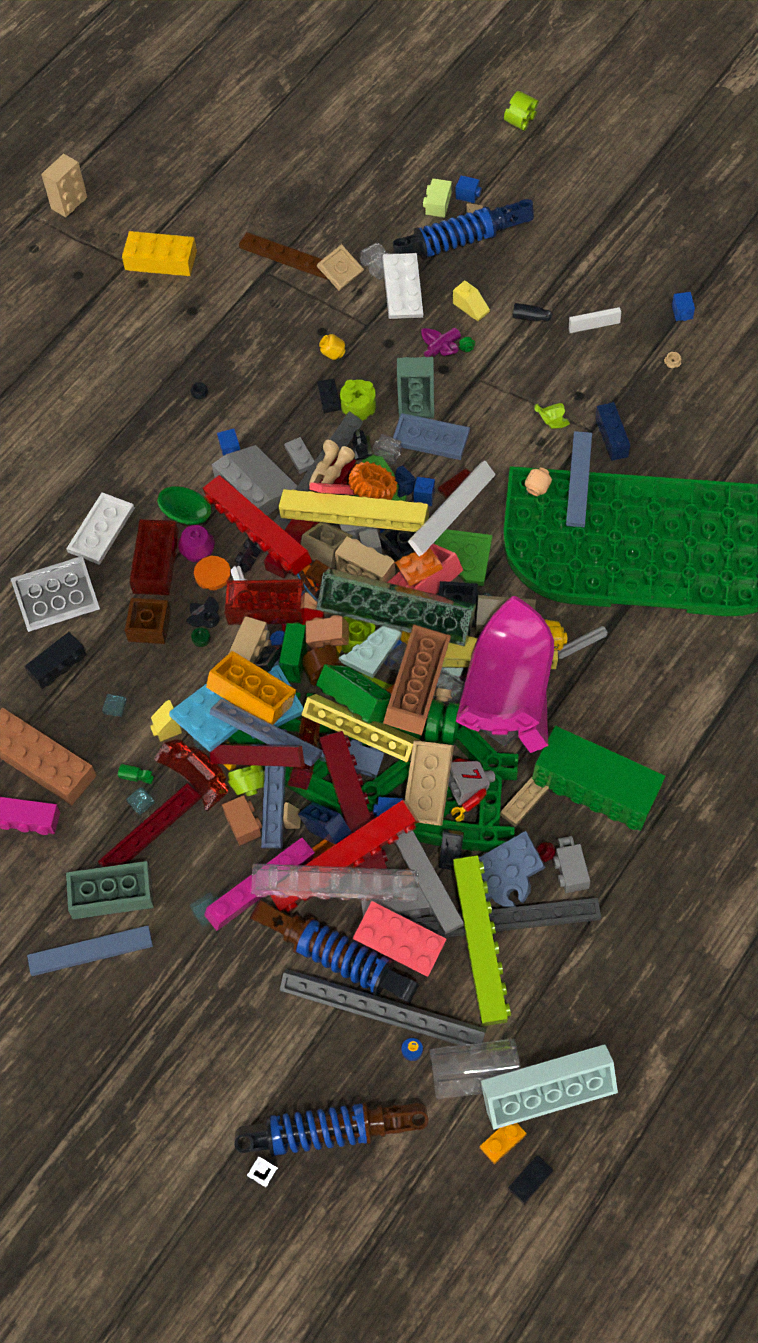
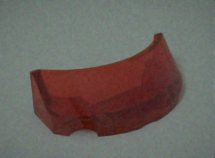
[154,739,229,811]

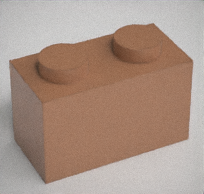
[306,615,349,649]
[222,795,262,846]

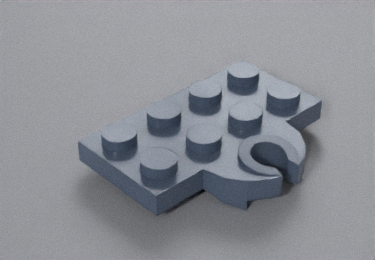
[478,831,546,908]

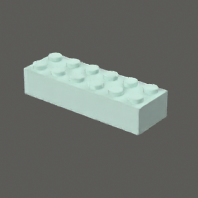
[481,1045,618,1130]

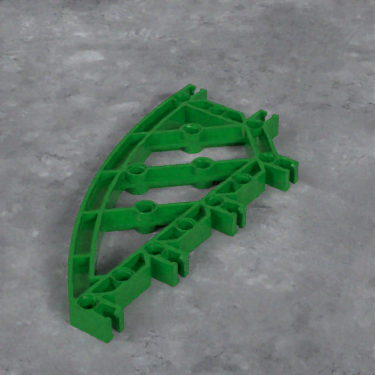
[227,693,518,852]

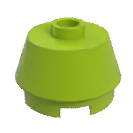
[228,765,265,797]

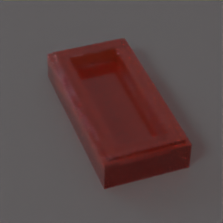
[438,468,471,499]

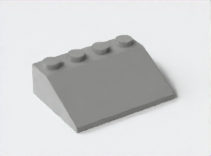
[212,445,297,515]
[10,556,100,632]

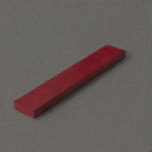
[210,743,305,767]
[98,783,201,867]

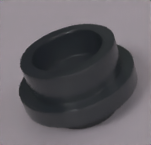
[191,382,208,399]

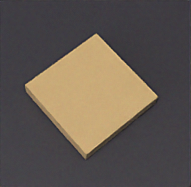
[317,244,364,291]

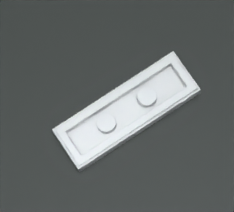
[568,307,621,333]

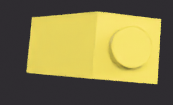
[453,280,490,321]
[150,700,182,742]

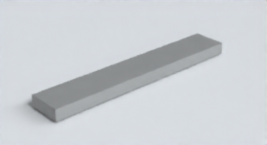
[395,831,464,935]

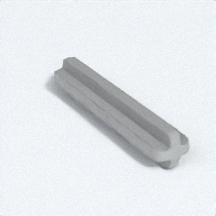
[558,626,608,659]

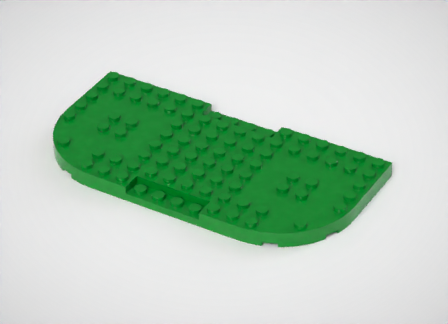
[503,466,758,616]

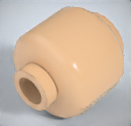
[525,467,552,496]

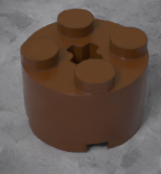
[302,645,345,686]

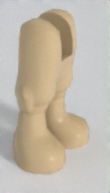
[309,440,355,486]

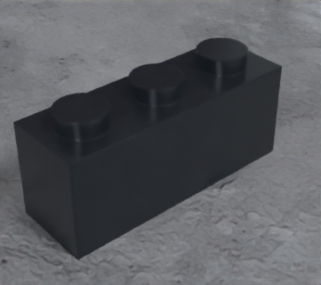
[24,632,86,689]

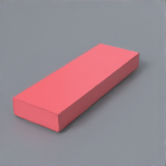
[309,482,357,495]

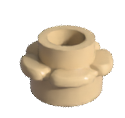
[664,352,682,368]
[433,688,452,702]

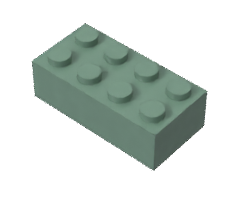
[397,357,434,418]
[66,861,154,919]

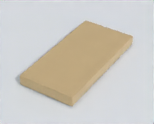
[405,740,454,826]

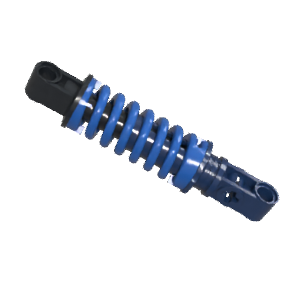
[393,199,534,260]

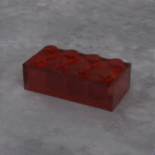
[129,519,179,595]
[225,579,305,625]

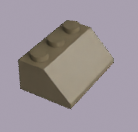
[476,595,536,634]

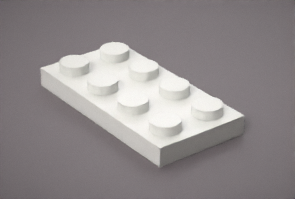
[382,253,423,319]
[66,493,135,565]

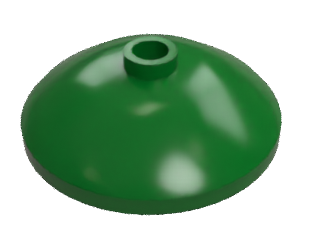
[157,486,211,525]

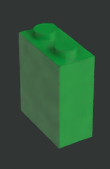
[279,623,308,683]

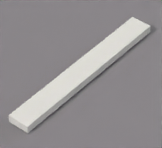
[408,461,496,556]

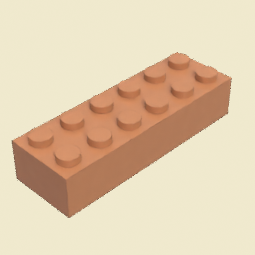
[383,625,451,735]
[0,707,96,805]

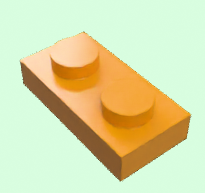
[480,1123,527,1165]

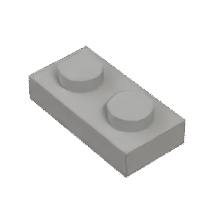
[284,437,314,474]

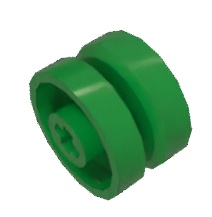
[425,699,460,746]

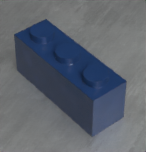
[595,402,630,461]
[298,802,352,845]

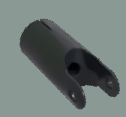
[513,303,553,321]

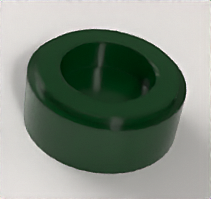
[191,627,211,647]

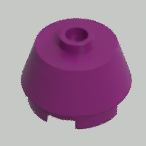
[178,525,215,562]

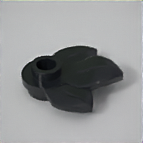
[186,596,220,628]

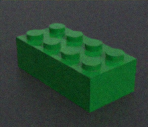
[316,664,392,724]

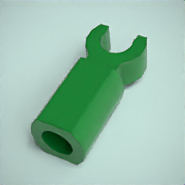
[118,764,154,784]

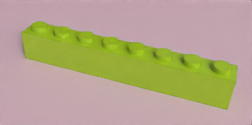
[453,855,511,1027]

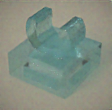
[126,787,155,815]

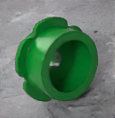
[459,337,475,353]

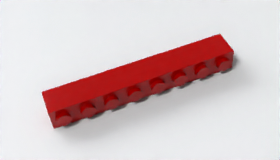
[203,475,312,575]
[267,800,419,913]

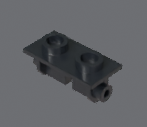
[352,429,372,460]
[234,537,261,573]

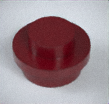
[537,842,555,862]

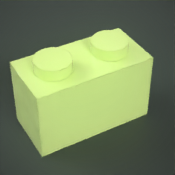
[423,179,452,217]

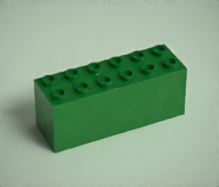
[532,726,666,831]

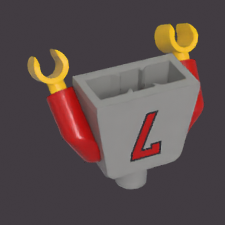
[448,758,495,822]

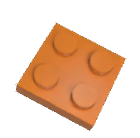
[395,547,443,586]

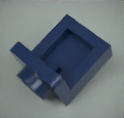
[395,465,416,498]

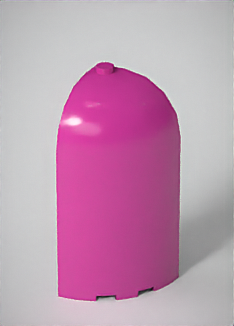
[456,596,554,735]

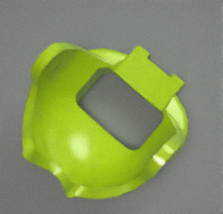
[535,403,570,429]

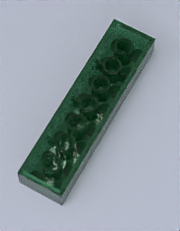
[316,568,476,646]

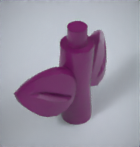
[421,328,461,357]

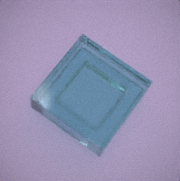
[102,694,127,717]

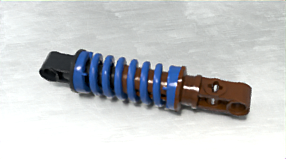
[250,900,420,1003]
[234,1102,429,1157]

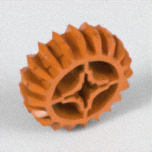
[348,461,397,500]

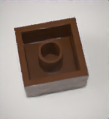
[125,598,171,644]

